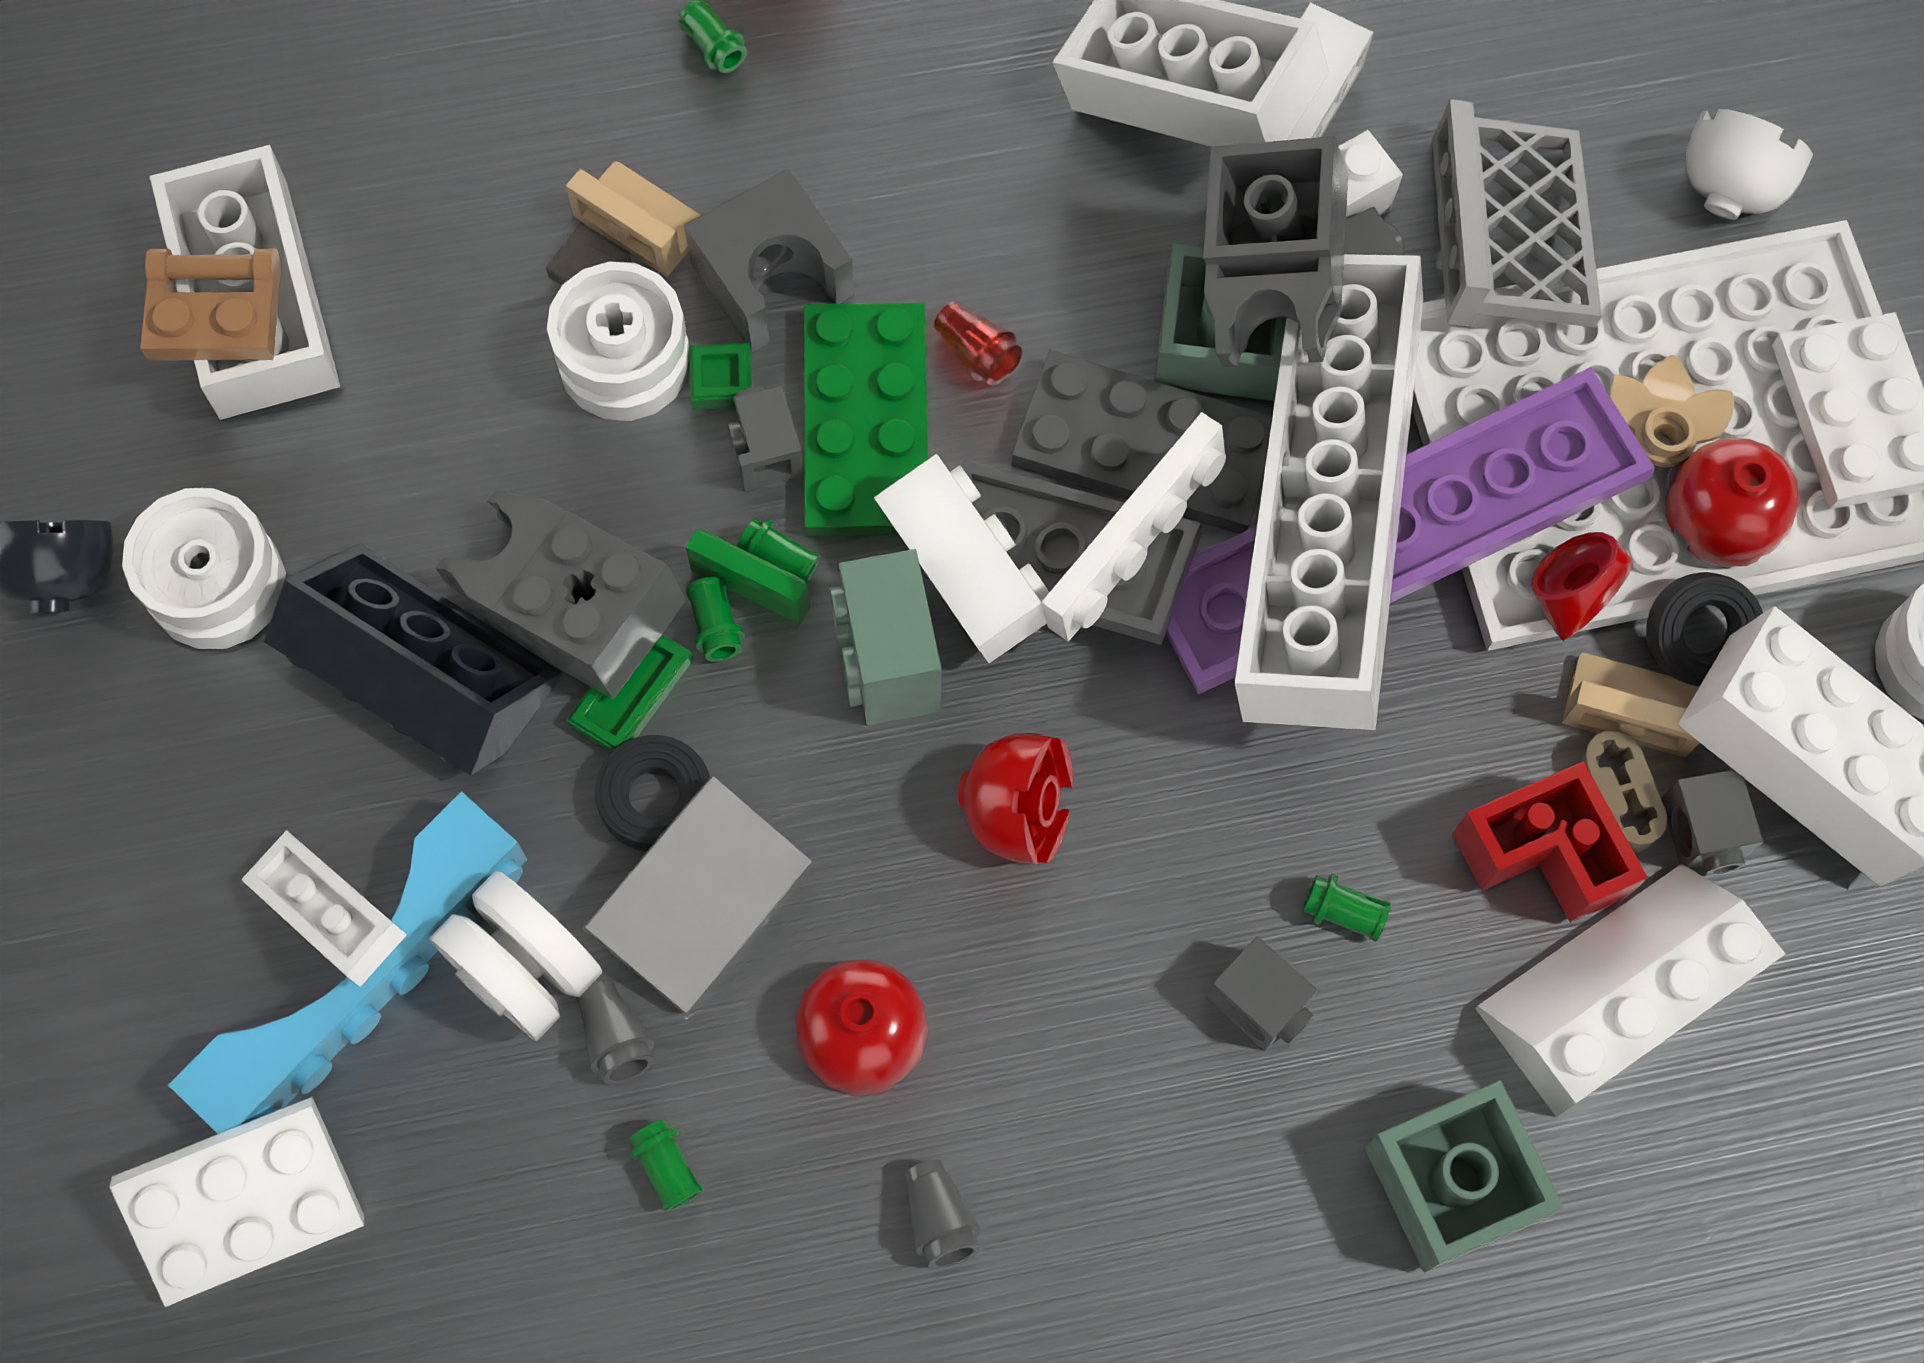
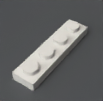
[1041,412,1226,642]

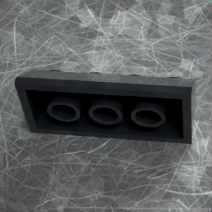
[264,544,562,776]

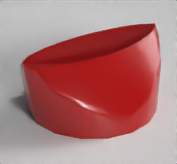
[1531,532,1634,641]

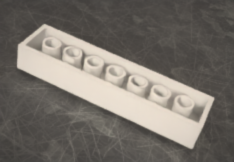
[1235,254,1423,730]

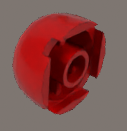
[1664,438,1800,567]
[957,733,1073,865]
[795,959,928,1096]

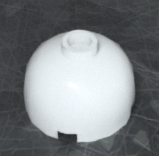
[1685,109,1813,220]

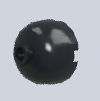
[0,520,113,613]

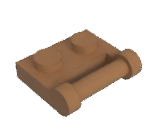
[140,248,281,360]

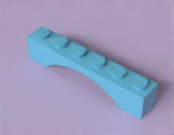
[168,791,527,1134]

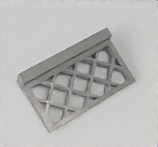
[1432,99,1602,328]

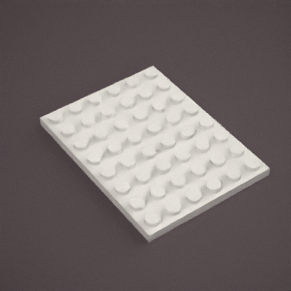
[1412,220,1924,651]

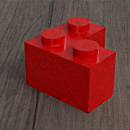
[1452,761,1648,923]

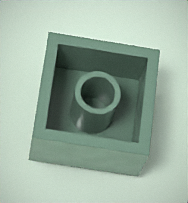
[1154,243,1287,401]
[830,549,942,726]
[1364,1080,1564,1273]

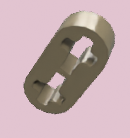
[1578,730,1668,853]

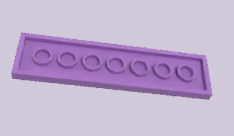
[1166,367,1655,695]

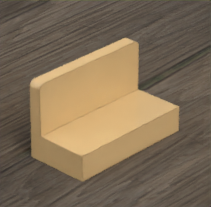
[566,162,701,277]
[1562,653,1700,758]

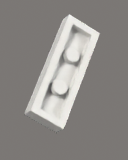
[241,830,407,987]

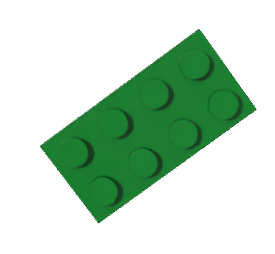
[804,303,928,537]

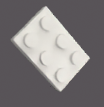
[1772,312,1924,509]
[110,1097,364,1307]

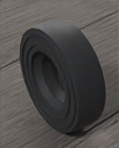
[1646,572,1763,687]
[595,735,710,852]

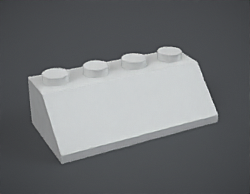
[1475,864,1785,1117]

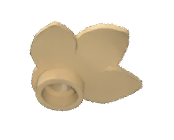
[1609,355,1734,467]

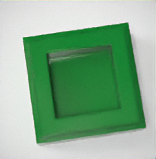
[689,343,753,410]

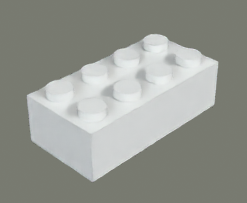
[1052,0,1329,146]
[150,145,340,420]
[1678,606,1924,887]

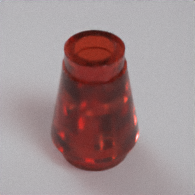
[934,301,1022,385]

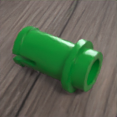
[677,0,747,73]
[737,518,821,582]
[686,577,745,662]
[1302,874,1391,942]
[628,1119,704,1213]

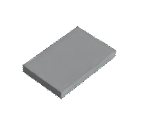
[583,776,812,1013]

